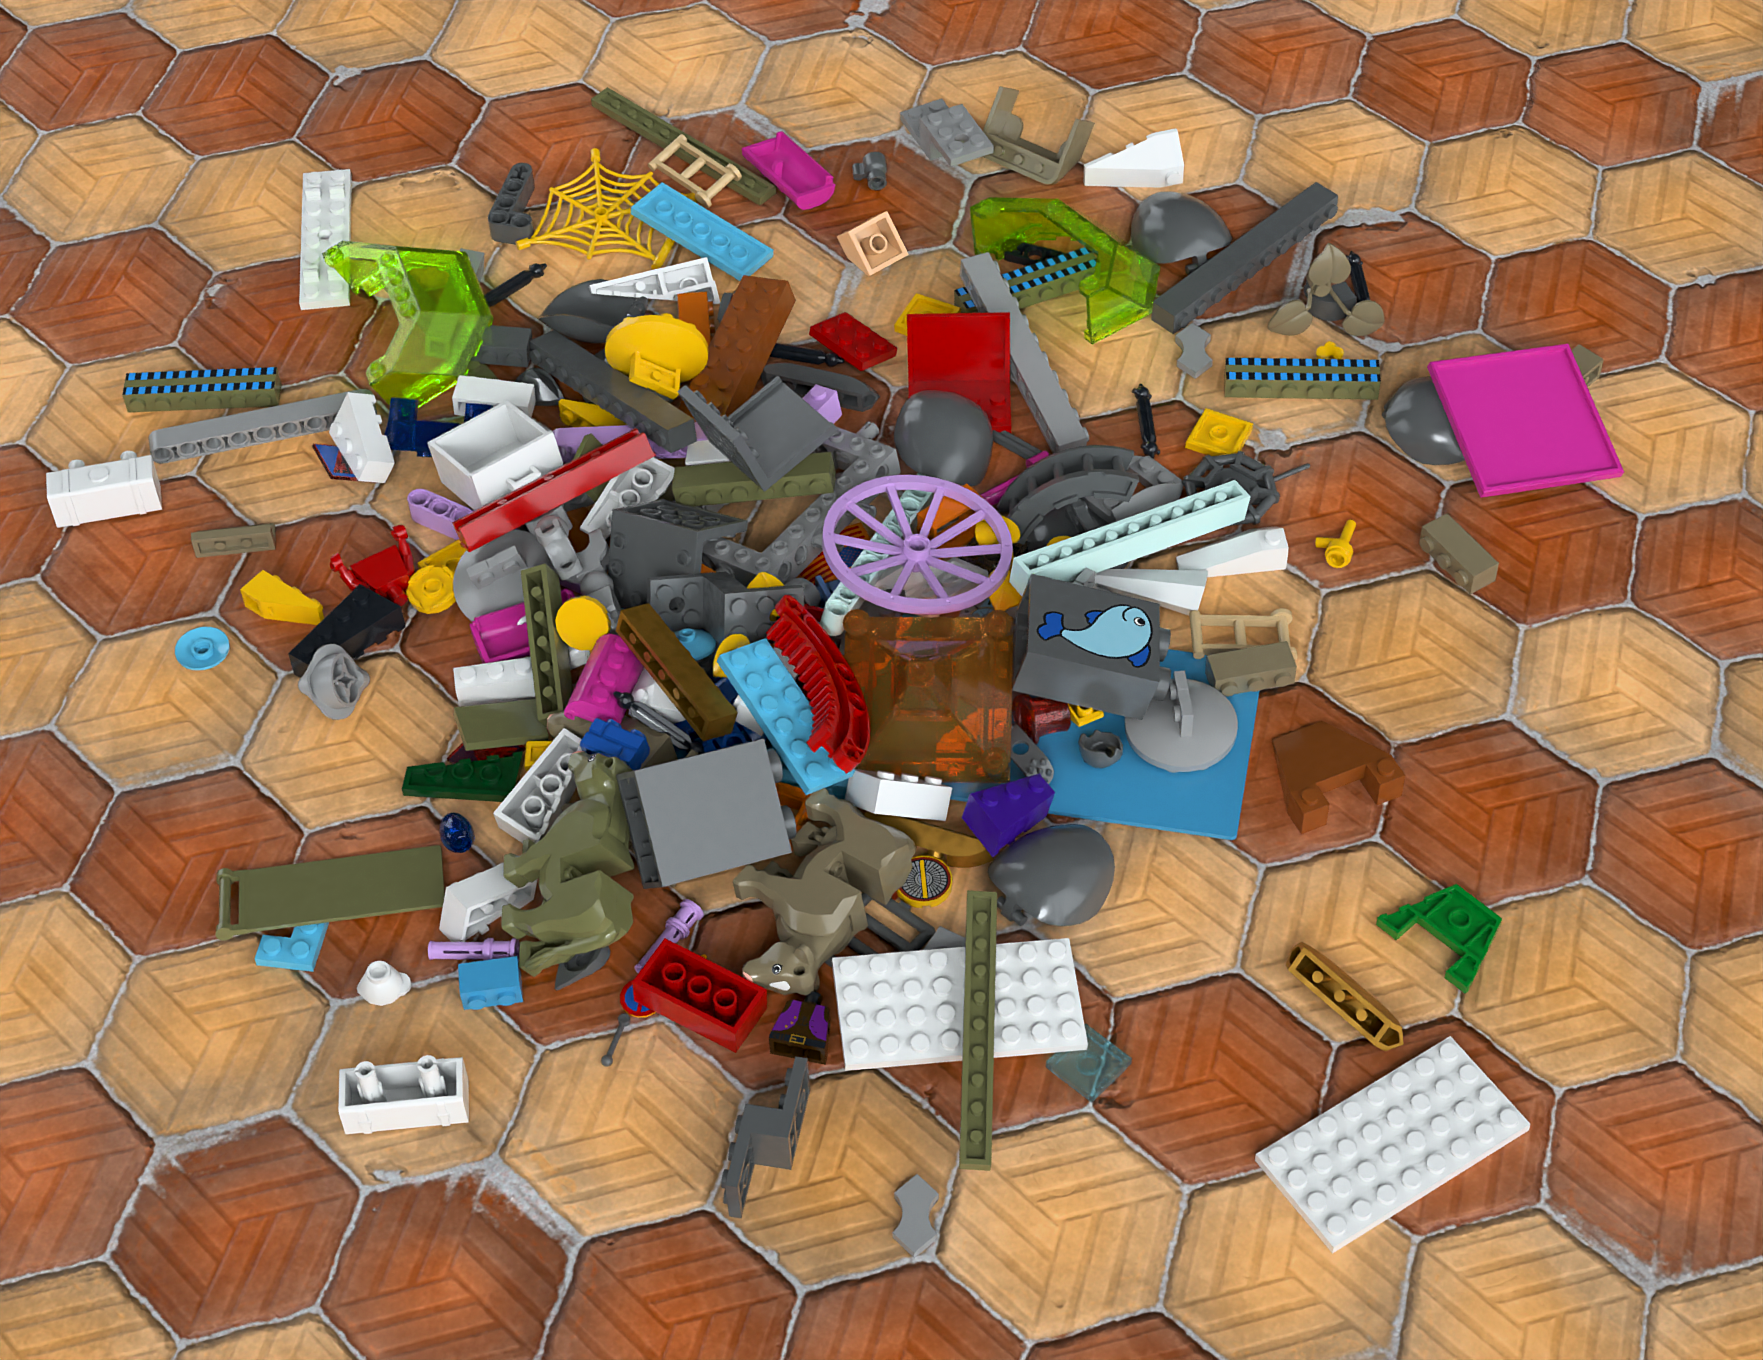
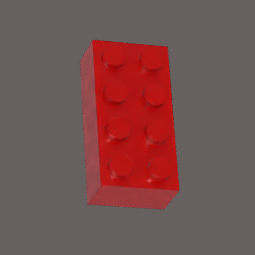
[632,938,767,1053]

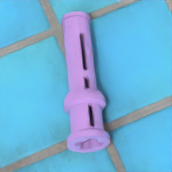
[634,899,704,973]
[428,938,520,961]

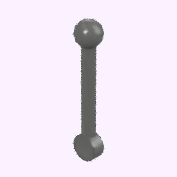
[601,1014,630,1067]

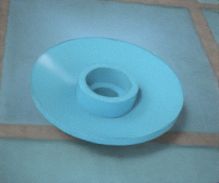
[175,627,230,670]
[674,628,716,661]

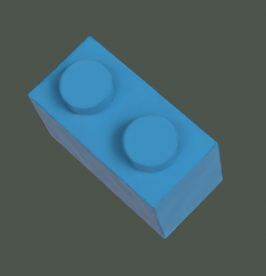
[458,956,523,1010]

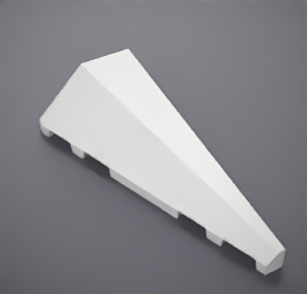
[589,257,720,304]
[1095,569,1208,616]

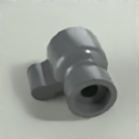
[852,152,887,190]

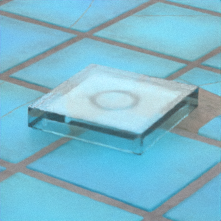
[1046,1024,1132,1102]

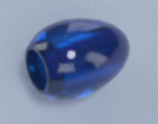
[439,812,475,853]

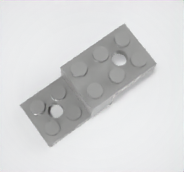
[900,99,994,167]

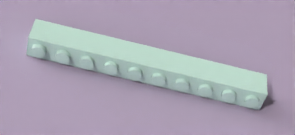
[1009,480,1251,596]

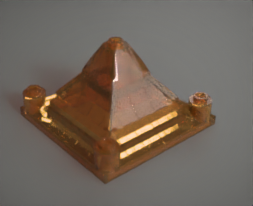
[843,609,1014,783]

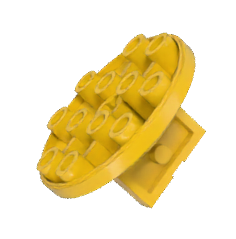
[605,313,709,400]

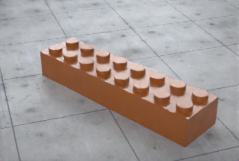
[678,275,796,422]

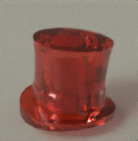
[1011,694,1071,745]

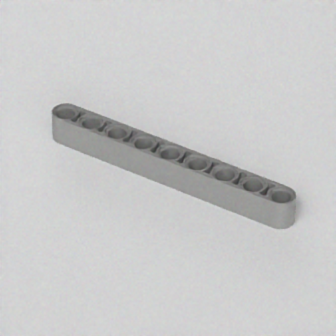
[148,389,377,464]

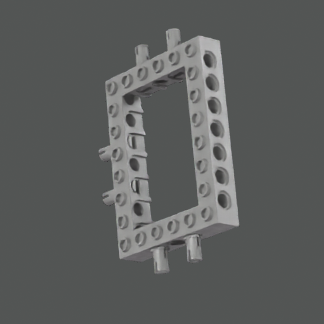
[673,421,901,588]

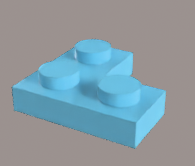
[254,922,329,972]

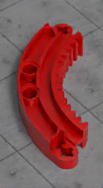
[766,595,871,774]

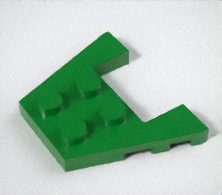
[1376,884,1502,994]

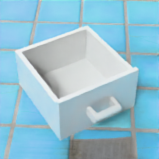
[427,400,564,510]

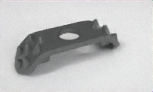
[989,723,1054,784]

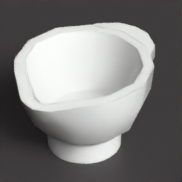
[357,961,411,1006]

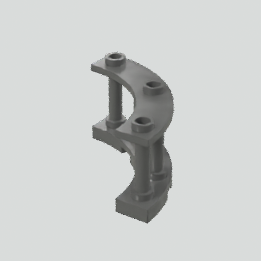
[997,445,1139,545]

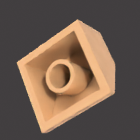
[837,211,909,276]

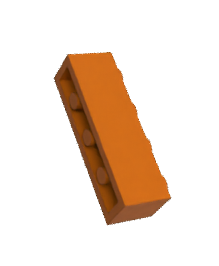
[677,291,715,381]

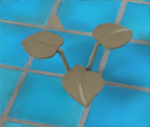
[1268,243,1385,336]

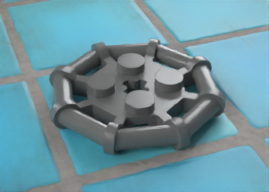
[1182,451,1280,529]

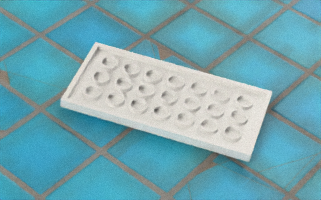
[832,938,1088,1071]
[1255,1036,1530,1254]

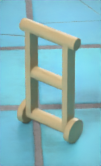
[648,134,742,209]
[1189,608,1297,661]

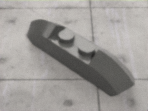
[760,363,880,412]

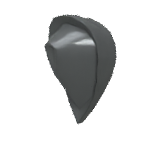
[515,368,564,406]
[555,946,611,990]

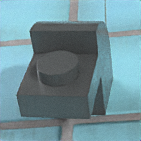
[1304,279,1357,321]

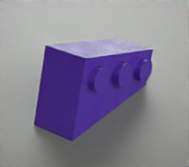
[962,773,1055,857]

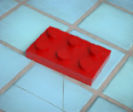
[809,312,898,371]

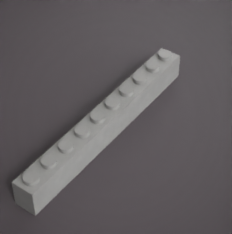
[960,252,1089,453]

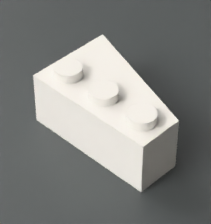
[329,392,395,483]
[845,769,952,821]
[439,862,538,942]

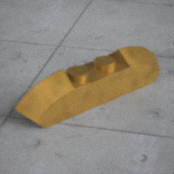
[863,811,994,868]
[1286,942,1404,1051]

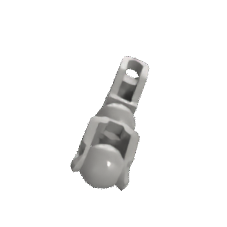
[525,504,583,580]
[562,528,622,635]

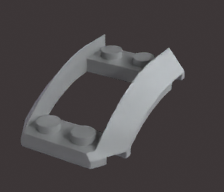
[1080,456,1183,524]

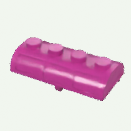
[742,131,835,210]
[469,588,575,664]
[564,634,644,725]

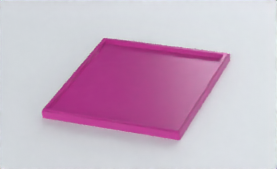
[1427,344,1624,498]

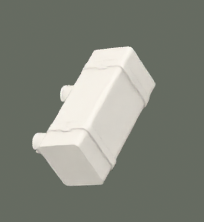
[46,451,162,528]
[338,1055,469,1134]

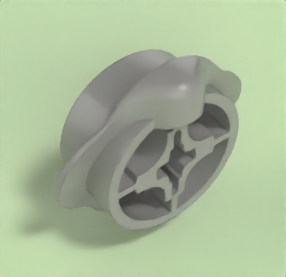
[298,644,370,720]

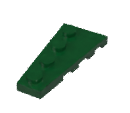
[402,751,524,802]

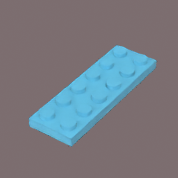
[631,182,774,281]
[717,638,855,795]

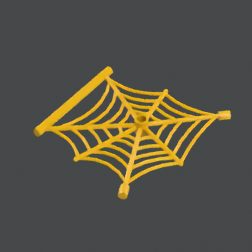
[515,148,701,270]

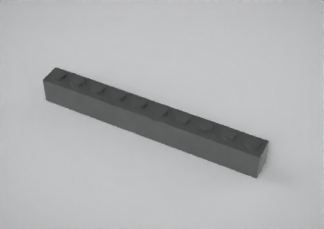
[1151,182,1338,334]
[529,330,697,453]

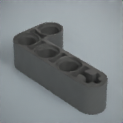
[488,163,535,245]

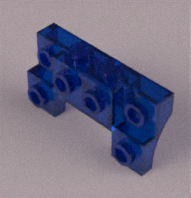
[384,397,493,457]

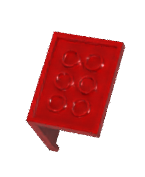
[907,312,1011,433]

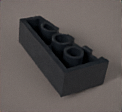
[288,584,406,678]

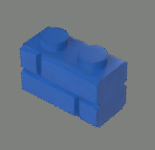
[580,718,650,770]

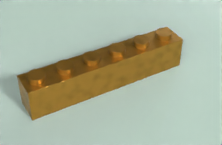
[616,603,738,741]

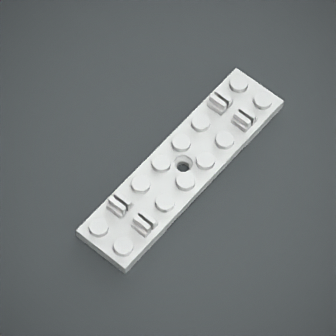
[299,169,352,310]

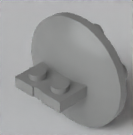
[453,530,558,625]
[1125,671,1238,773]

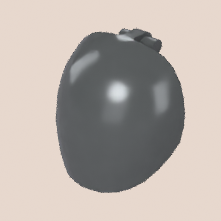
[1131,191,1233,275]
[537,279,649,344]
[1382,376,1465,465]
[894,390,993,486]
[988,824,1115,926]

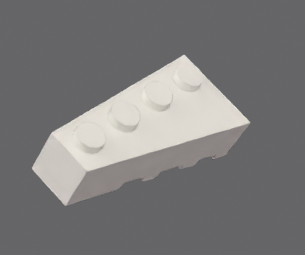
[493,728,582,843]

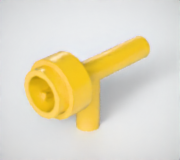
[1315,520,1356,568]

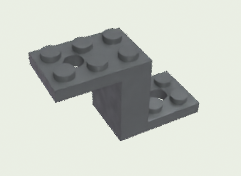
[647,571,804,644]

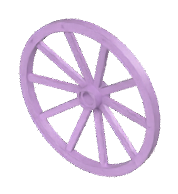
[822,475,1013,615]

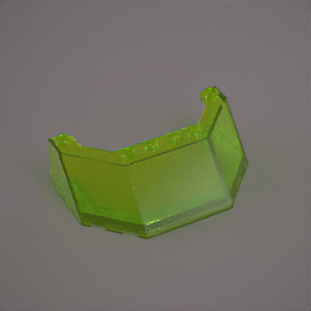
[970,197,1160,345]
[322,240,494,418]

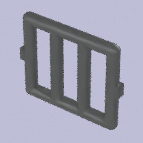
[824,893,936,968]

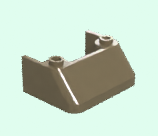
[982,86,1095,185]

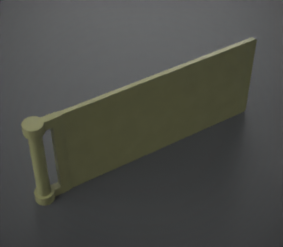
[215,845,445,941]

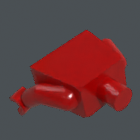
[330,525,415,606]

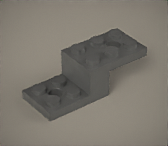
[721,1057,810,1218]

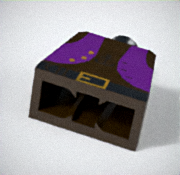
[769,991,830,1065]

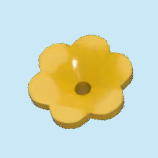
[1316,341,1344,359]

